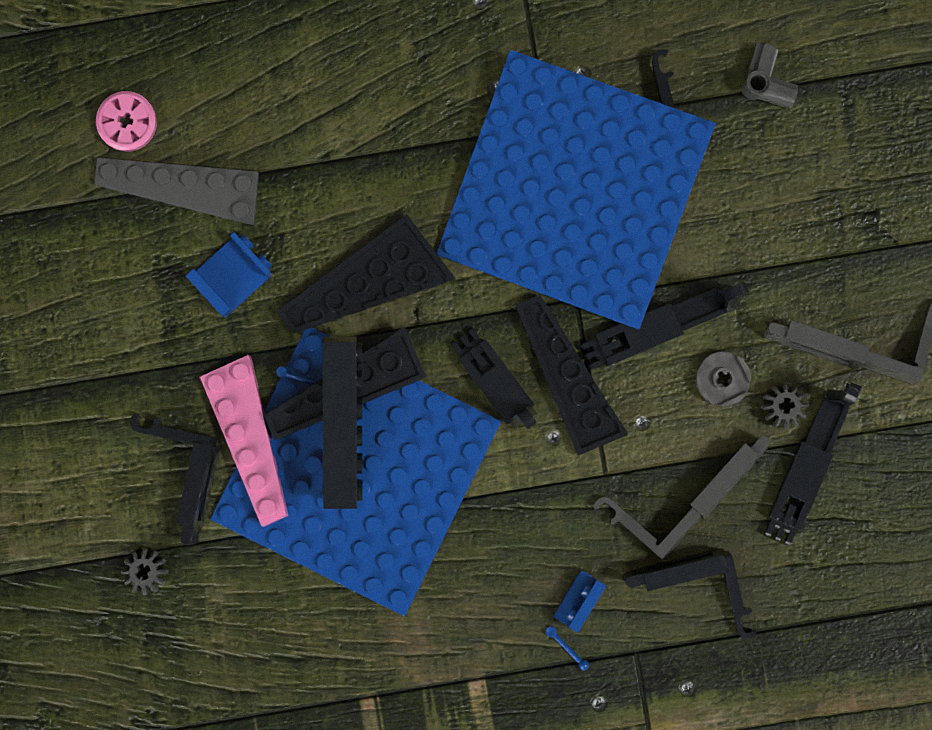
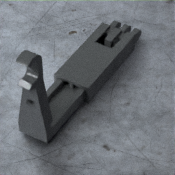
[764,304,932,385]
[594,436,769,561]

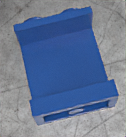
[186,232,273,318]

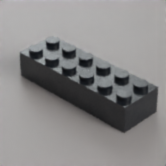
[322,337,363,509]

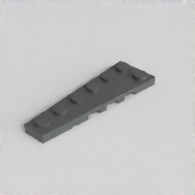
[95,158,259,226]

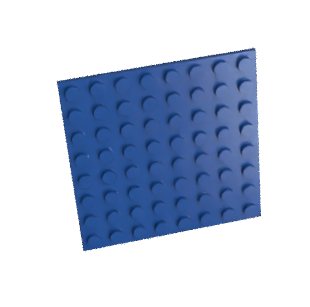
[437,50,716,330]
[210,328,501,616]

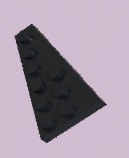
[277,214,456,334]

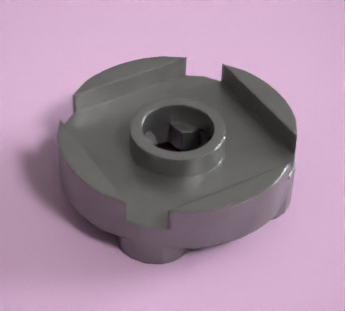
[696,352,751,406]

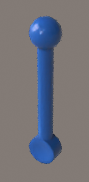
[276,366,317,385]
[546,626,589,671]

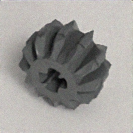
[761,383,809,430]
[121,548,169,595]

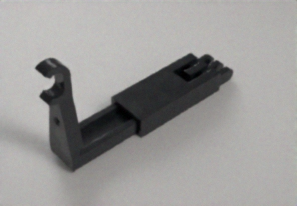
[579,282,749,371]
[764,382,862,546]

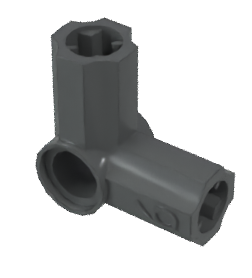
[741,43,798,109]

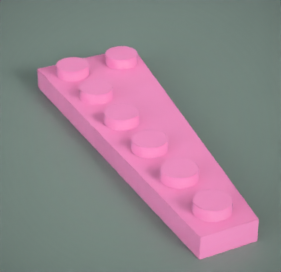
[200,355,289,527]

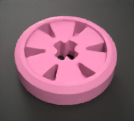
[96,91,157,152]

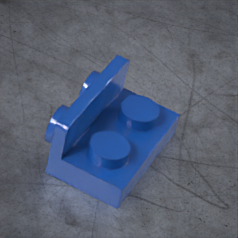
[554,571,606,633]

